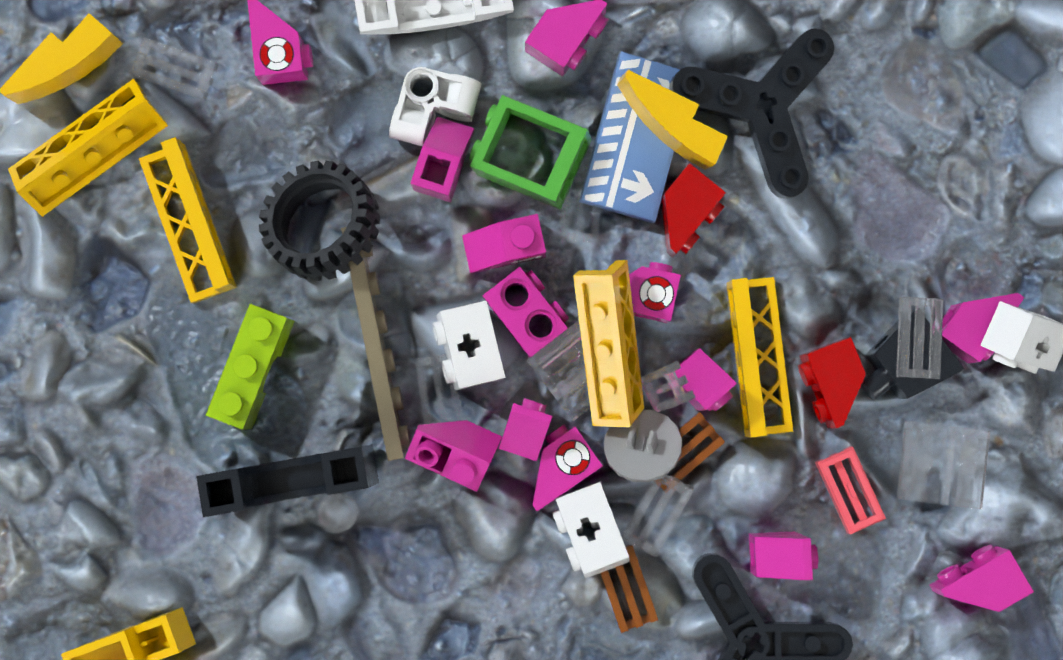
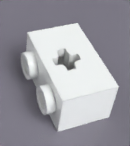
[432,301,505,391]
[980,301,1063,374]
[552,482,630,579]

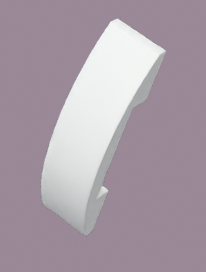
[354,0,514,35]

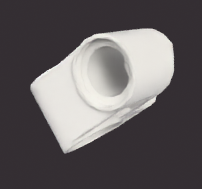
[389,67,482,146]

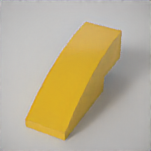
[0,13,124,104]
[617,70,728,170]
[61,607,196,660]

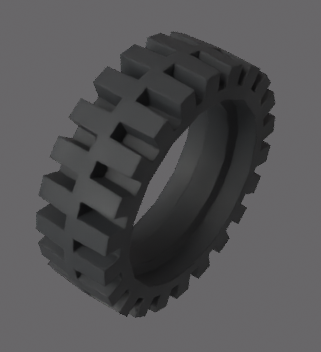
[259,160,380,281]

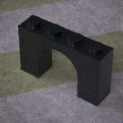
[196,444,379,517]

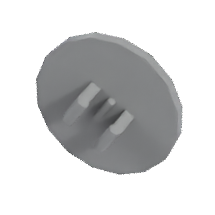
[604,410,682,482]

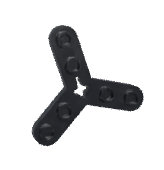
[669,28,834,199]
[692,553,853,660]

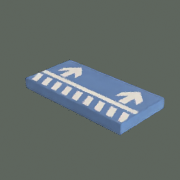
[579,51,680,223]

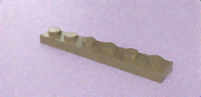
[341,227,411,461]

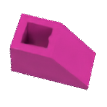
[525,0,609,77]
[410,116,475,202]
[935,293,1025,363]
[666,348,737,411]
[499,398,552,461]
[405,420,502,492]
[749,531,819,580]
[929,545,1034,612]

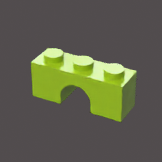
[205,304,295,430]

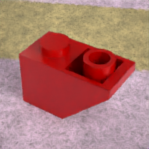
[661,163,726,258]
[798,337,866,428]

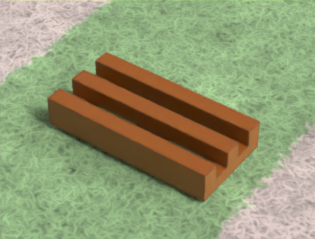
[655,412,725,493]
[601,544,658,633]

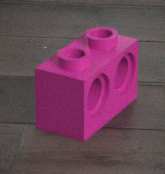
[482,267,569,359]

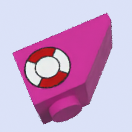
[247,0,313,85]
[462,214,546,274]
[629,262,681,323]
[532,425,602,511]

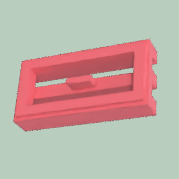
[815,446,886,535]

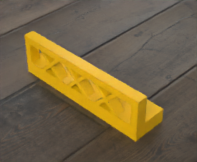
[8,78,168,217]
[138,137,237,304]
[573,260,644,427]
[726,277,793,437]

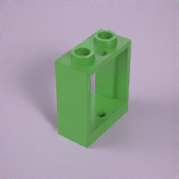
[469,95,592,210]

